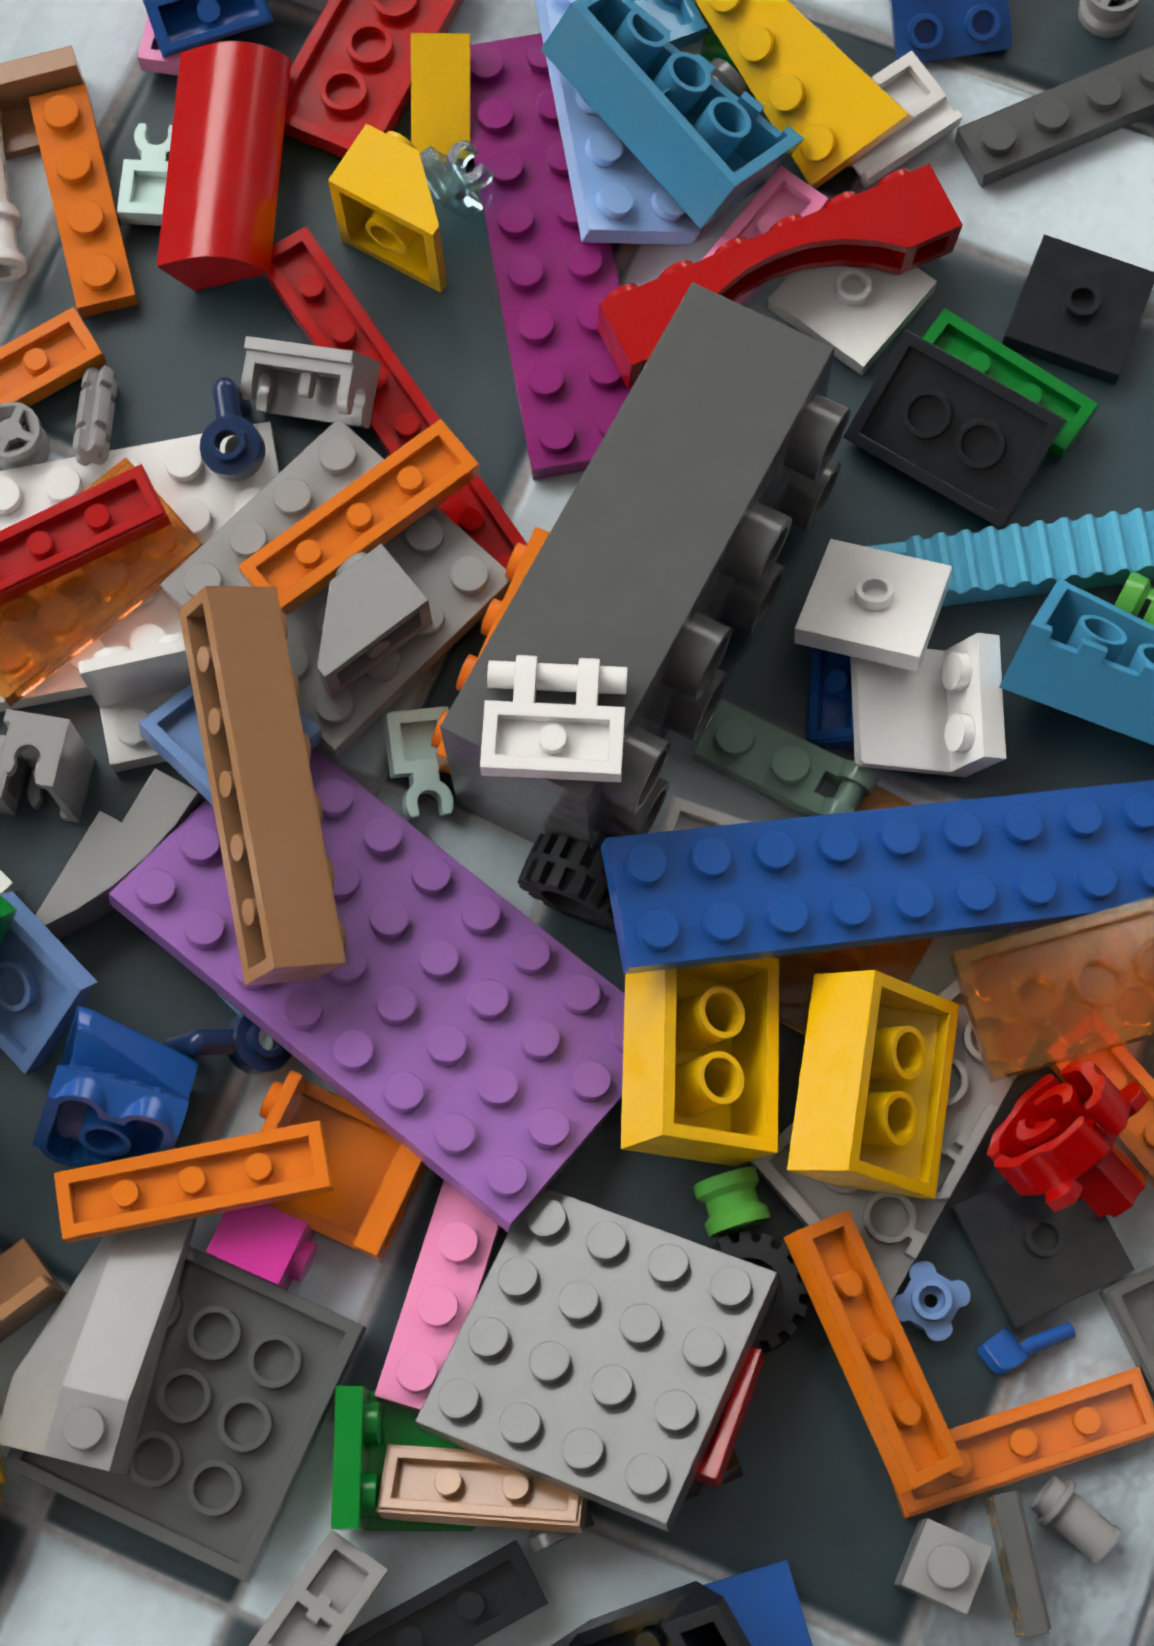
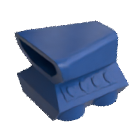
[32,1006,199,1166]

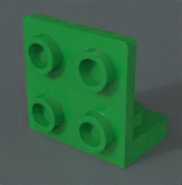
[331,1386,476,1532]

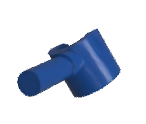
[977,1322,1076,1375]

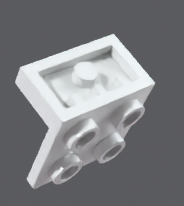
[78,633,191,773]
[850,633,1006,777]

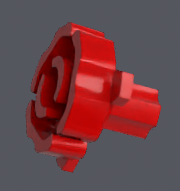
[987,1061,1150,1218]

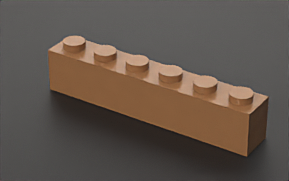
[179,586,346,986]

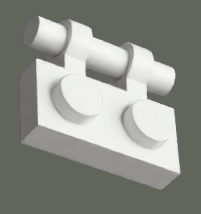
[480,655,628,782]

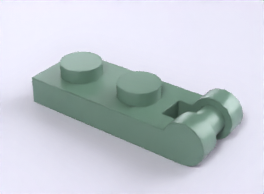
[693,700,880,817]

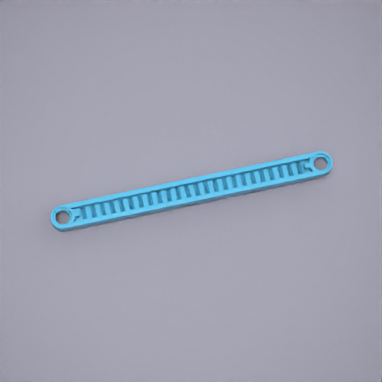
[866,508,1154,606]

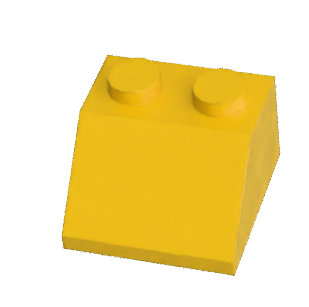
[328,124,448,293]

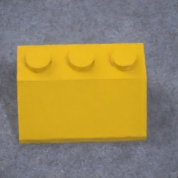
[787,970,959,1199]

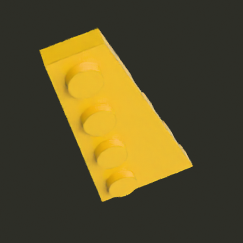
[695,0,914,189]

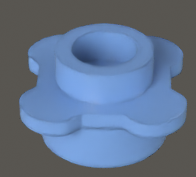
[891,1261,970,1341]

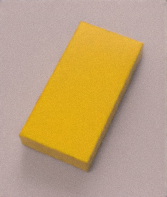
[411,33,471,157]

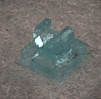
[420,140,494,221]

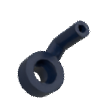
[199,377,266,481]
[163,1013,292,1074]

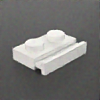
[848,51,963,188]

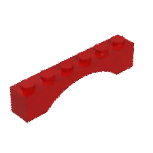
[597,164,963,390]

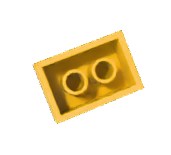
[621,957,779,1166]

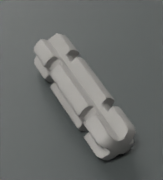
[72,365,118,466]

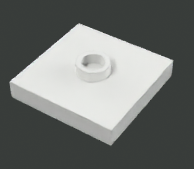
[767,266,937,376]
[794,539,952,672]

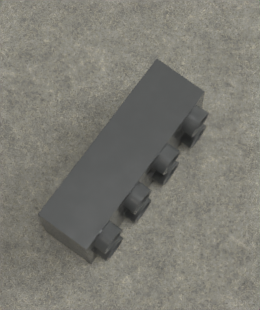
[440,282,851,850]

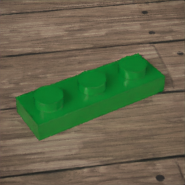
[922,308,1098,460]

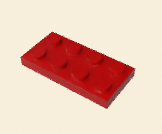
[284,0,464,158]

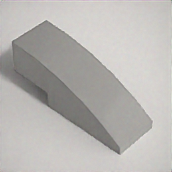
[35,768,204,940]

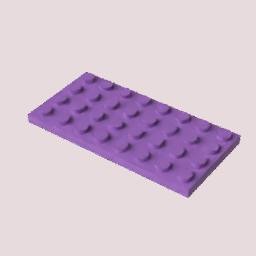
[109,748,625,1232]

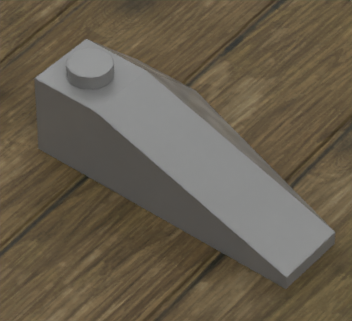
[0,1218,197,1475]

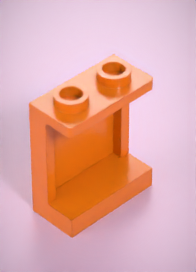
[259,1070,428,1263]

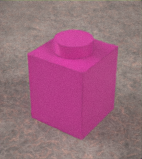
[205,1204,318,1291]

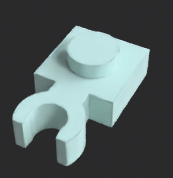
[117,123,172,226]
[382,706,453,821]

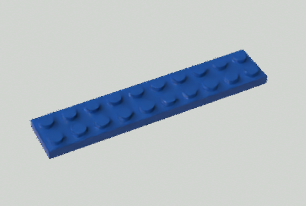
[601,780,1154,974]

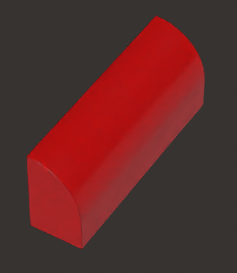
[157,41,291,291]

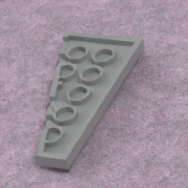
[750,923,1085,1302]

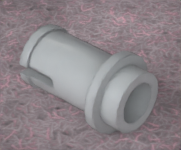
[1030,1476,1122,1565]

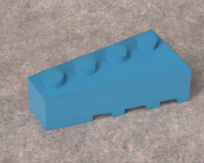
[540,0,804,229]
[999,578,1154,745]

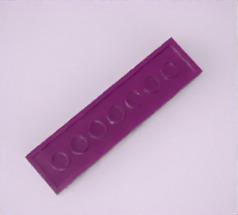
[470,33,631,480]

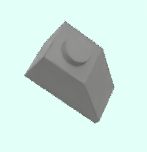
[317,544,433,698]

